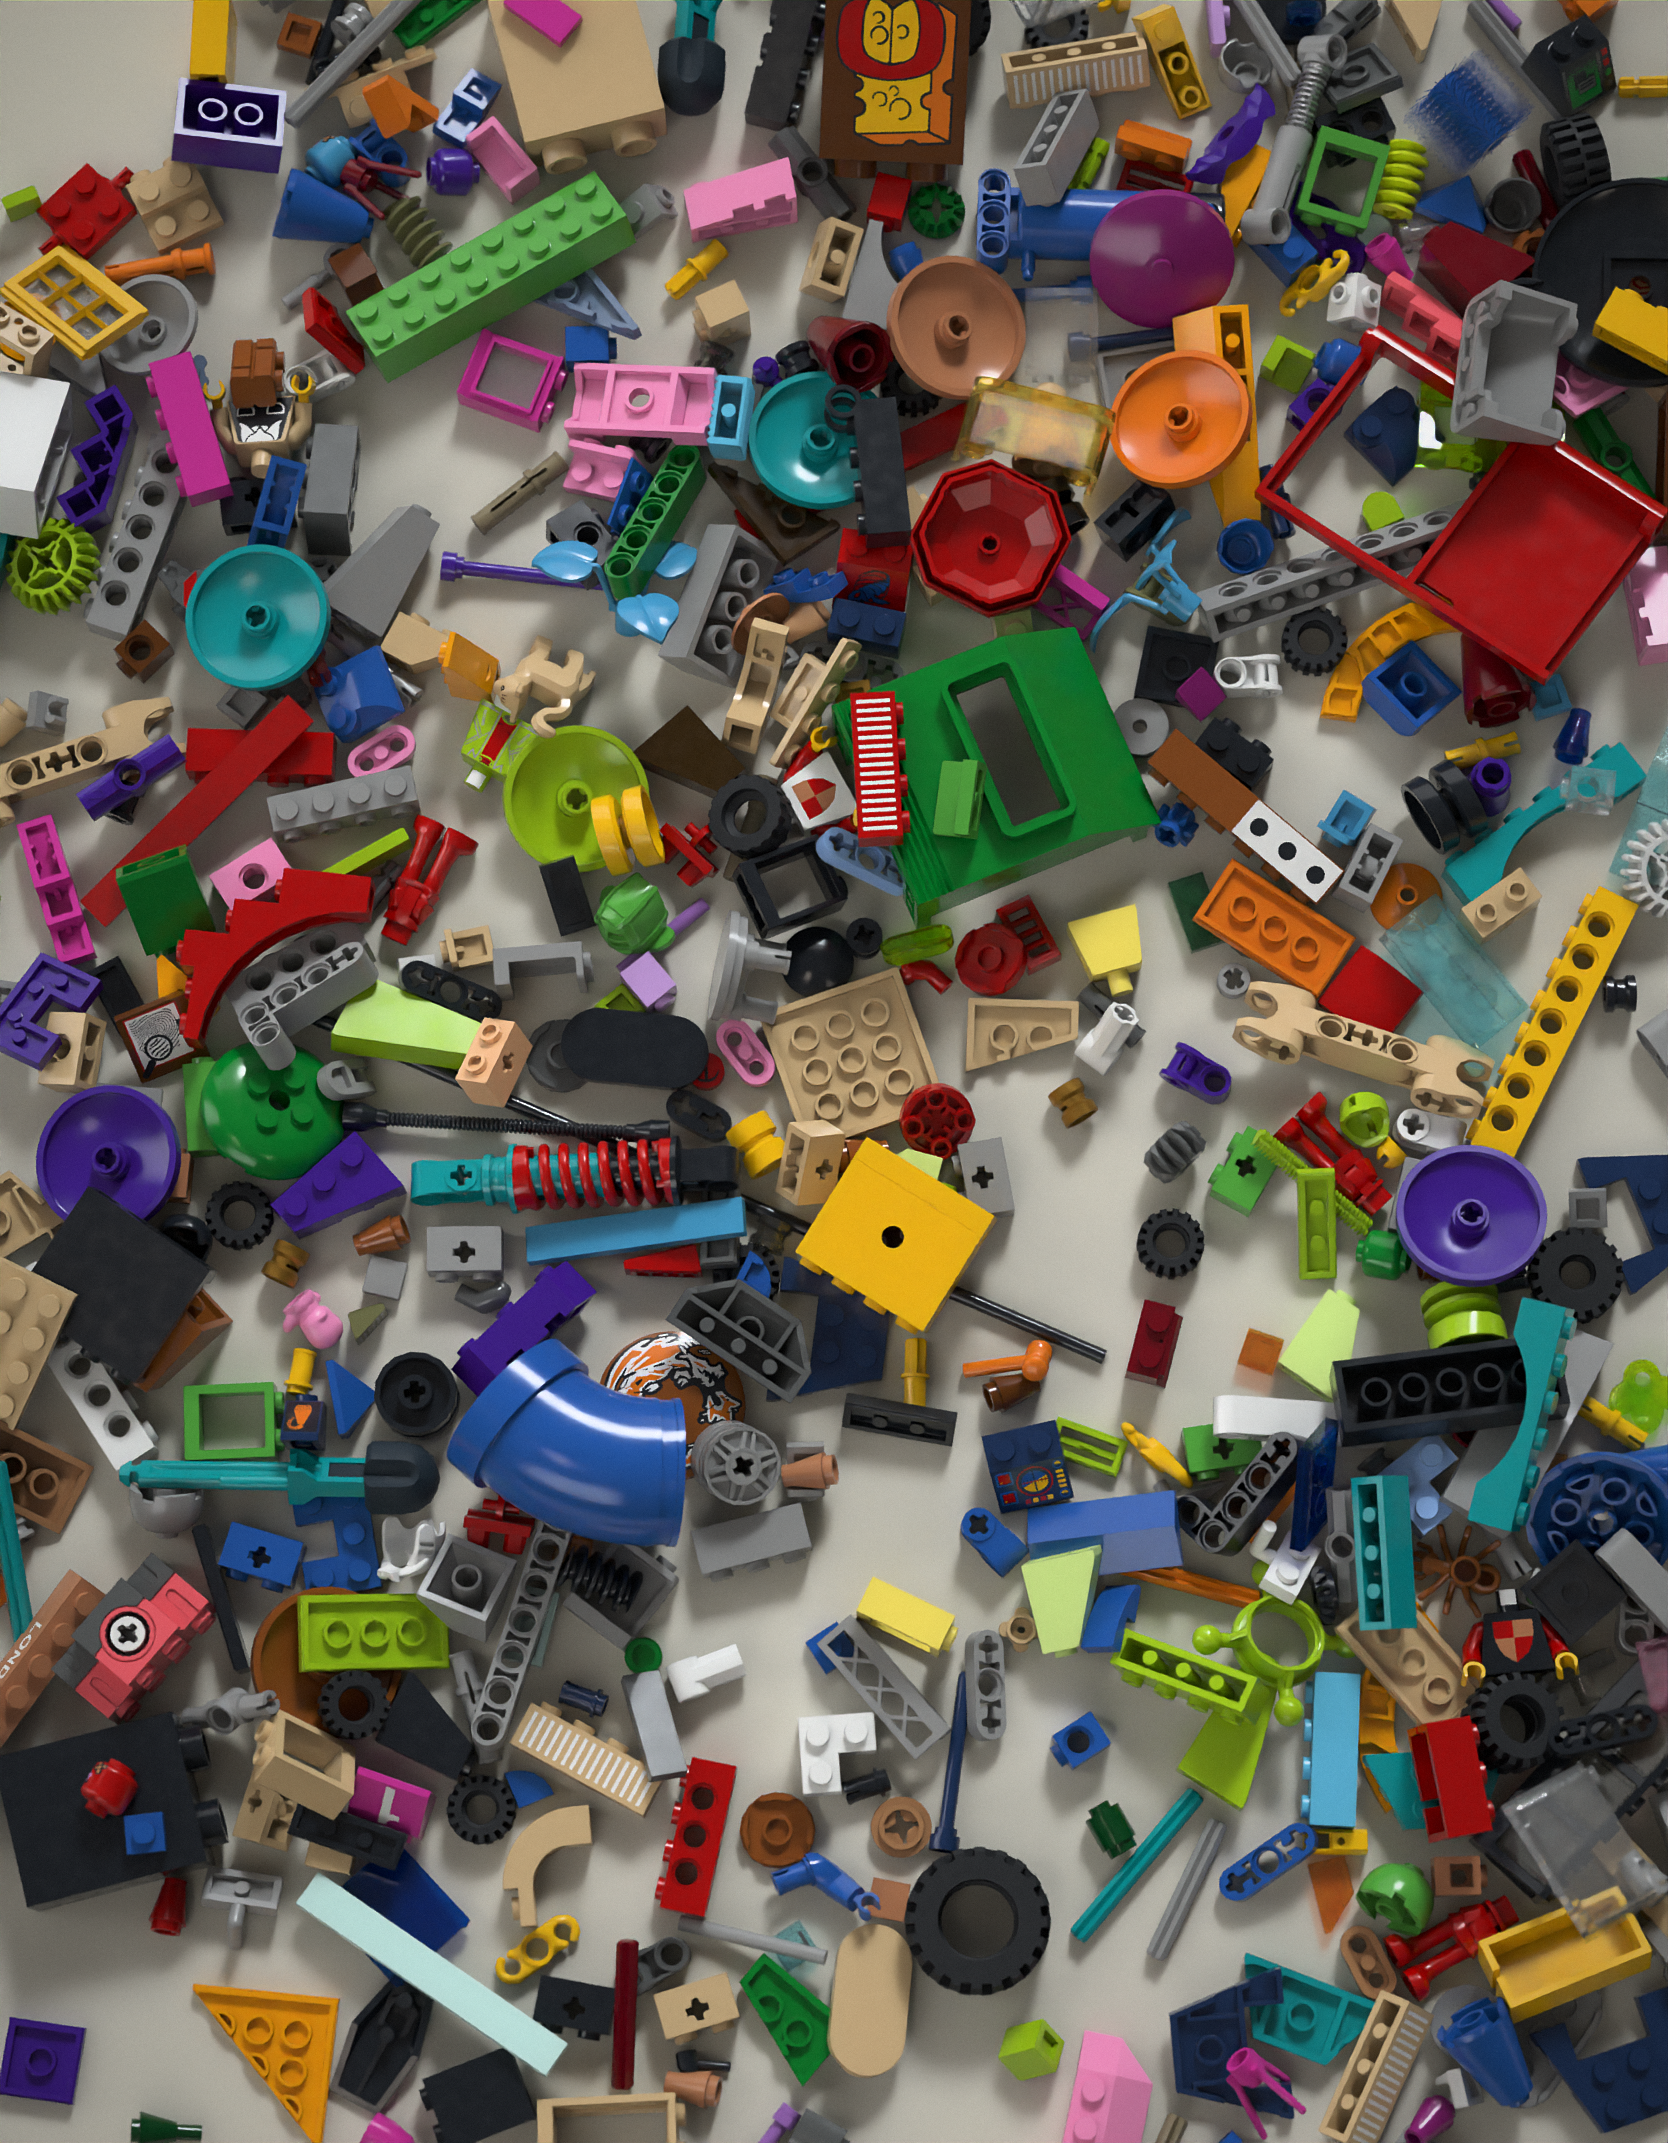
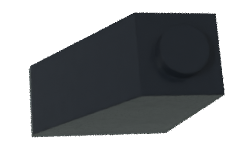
[375,1672,478,1783]

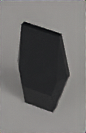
[329,1974,434,2115]

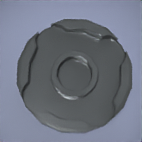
[526,1019,588,1093]

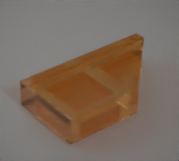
[1307,1855,1354,1934]

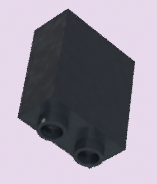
[0,1711,229,1912]

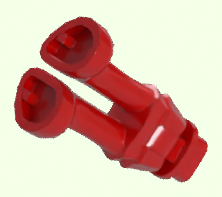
[380,815,479,946]
[1273,1091,1393,1217]
[1383,1895,1520,2002]

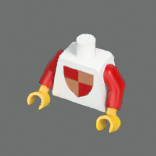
[780,726,858,838]

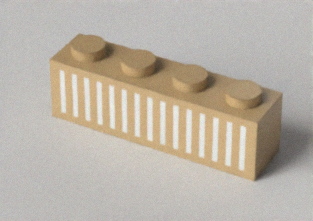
[1001,31,1151,109]
[509,1701,665,1818]
[1318,1990,1434,2143]

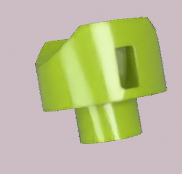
[1339,1092,1390,1148]

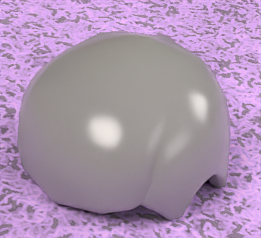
[1218,38,1273,93]

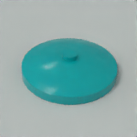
[748,371,878,509]
[185,544,331,691]

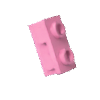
[562,438,645,502]

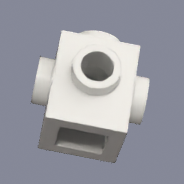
[1327,273,1382,333]

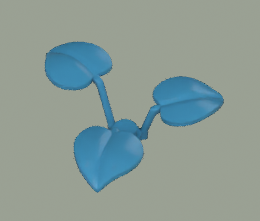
[1089,507,1203,653]
[531,540,697,645]

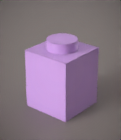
[620,951,677,1013]

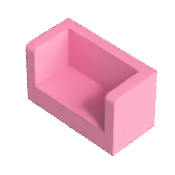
[466,116,540,205]

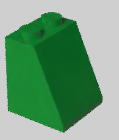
[116,844,216,958]

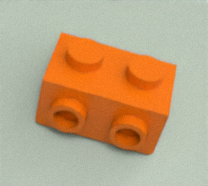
[1114,119,1192,174]

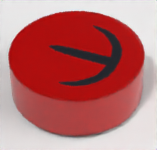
[691,1053,725,1091]

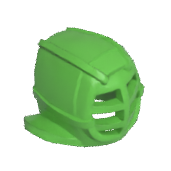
[594,872,675,955]

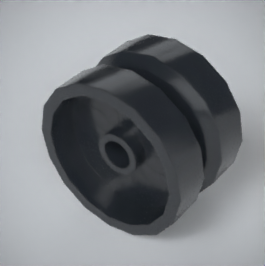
[1401,759,1488,855]
[374,1352,460,1440]

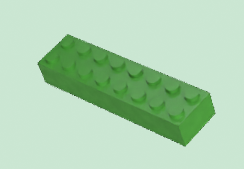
[345,171,636,383]

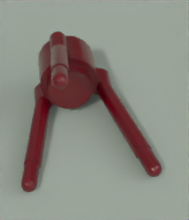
[340,156,422,220]

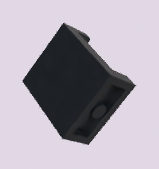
[419,2048,537,2143]

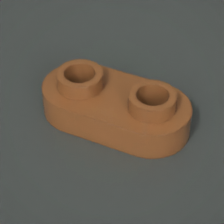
[1339,1926,1396,2000]

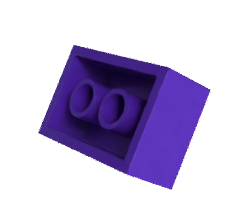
[171,78,287,174]

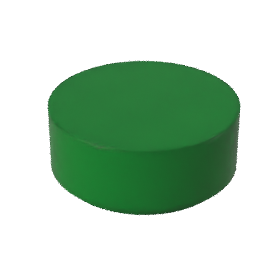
[624,1637,663,1674]

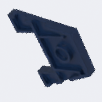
[1576,1155,1668,1296]
[766,1257,890,1402]
[1169,1967,1294,2119]
[1529,1986,1668,2134]

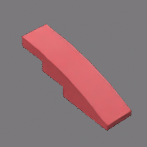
[1380,271,1463,371]

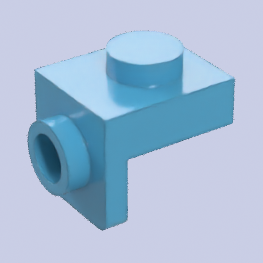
[1317,790,1377,848]

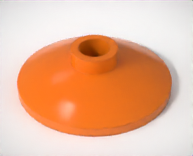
[1370,863,1443,935]

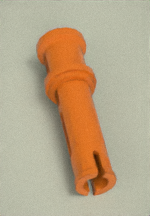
[105,243,216,286]

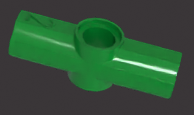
[1572,407,1656,500]

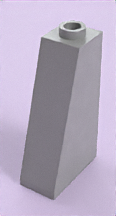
[324,504,440,639]

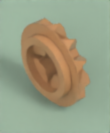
[871,1797,932,1858]

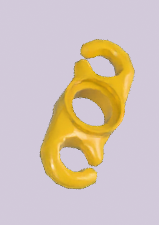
[1279,249,1350,317]
[1120,1422,1194,1489]
[495,1915,580,1984]

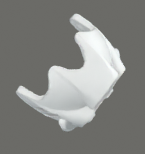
[377,1517,446,1582]

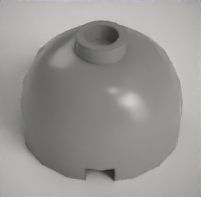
[129,1482,204,1539]

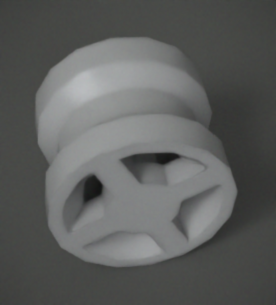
[331,3,374,46]

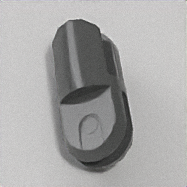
[1313,0,1381,44]

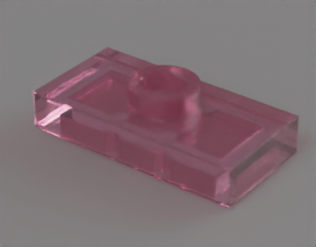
[1635,1636,1668,1714]

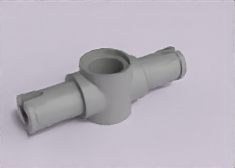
[181,1687,280,1735]

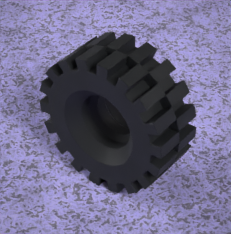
[1527,1227,1624,1324]

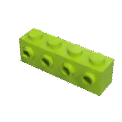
[1110,1628,1270,1726]

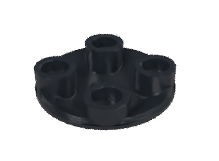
[782,927,854,998]

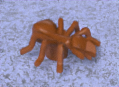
[1413,1524,1502,1618]

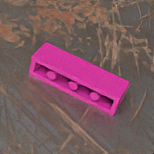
[145,351,234,507]

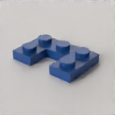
[292,1496,383,1593]

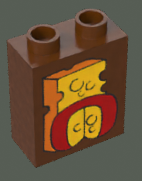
[819,0,972,182]

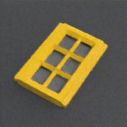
[0,245,149,361]

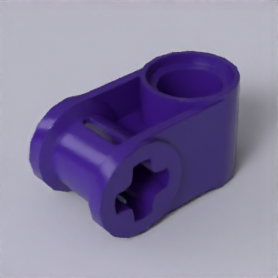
[1159,1042,1231,1105]

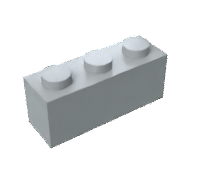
[691,1503,812,1582]

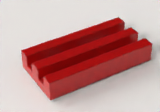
[1116,159,1195,192]

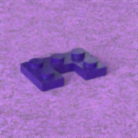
[0,952,104,1071]

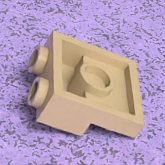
[125,156,224,256]

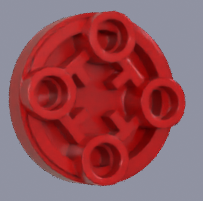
[899,1083,976,1160]

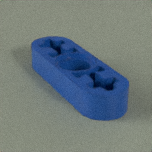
[1219,1823,1319,1902]

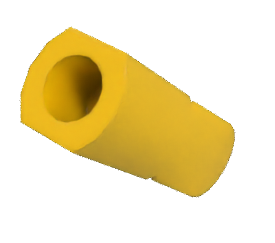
[1298,1829,1368,1855]

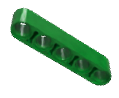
[604,445,707,600]

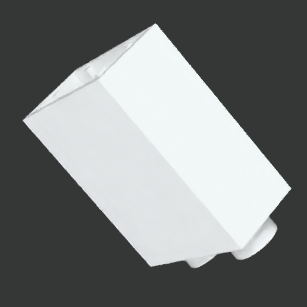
[0,371,74,539]

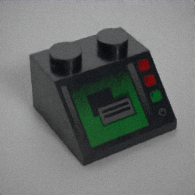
[1520,14,1617,118]

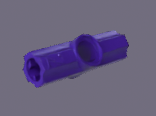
[76,734,187,822]

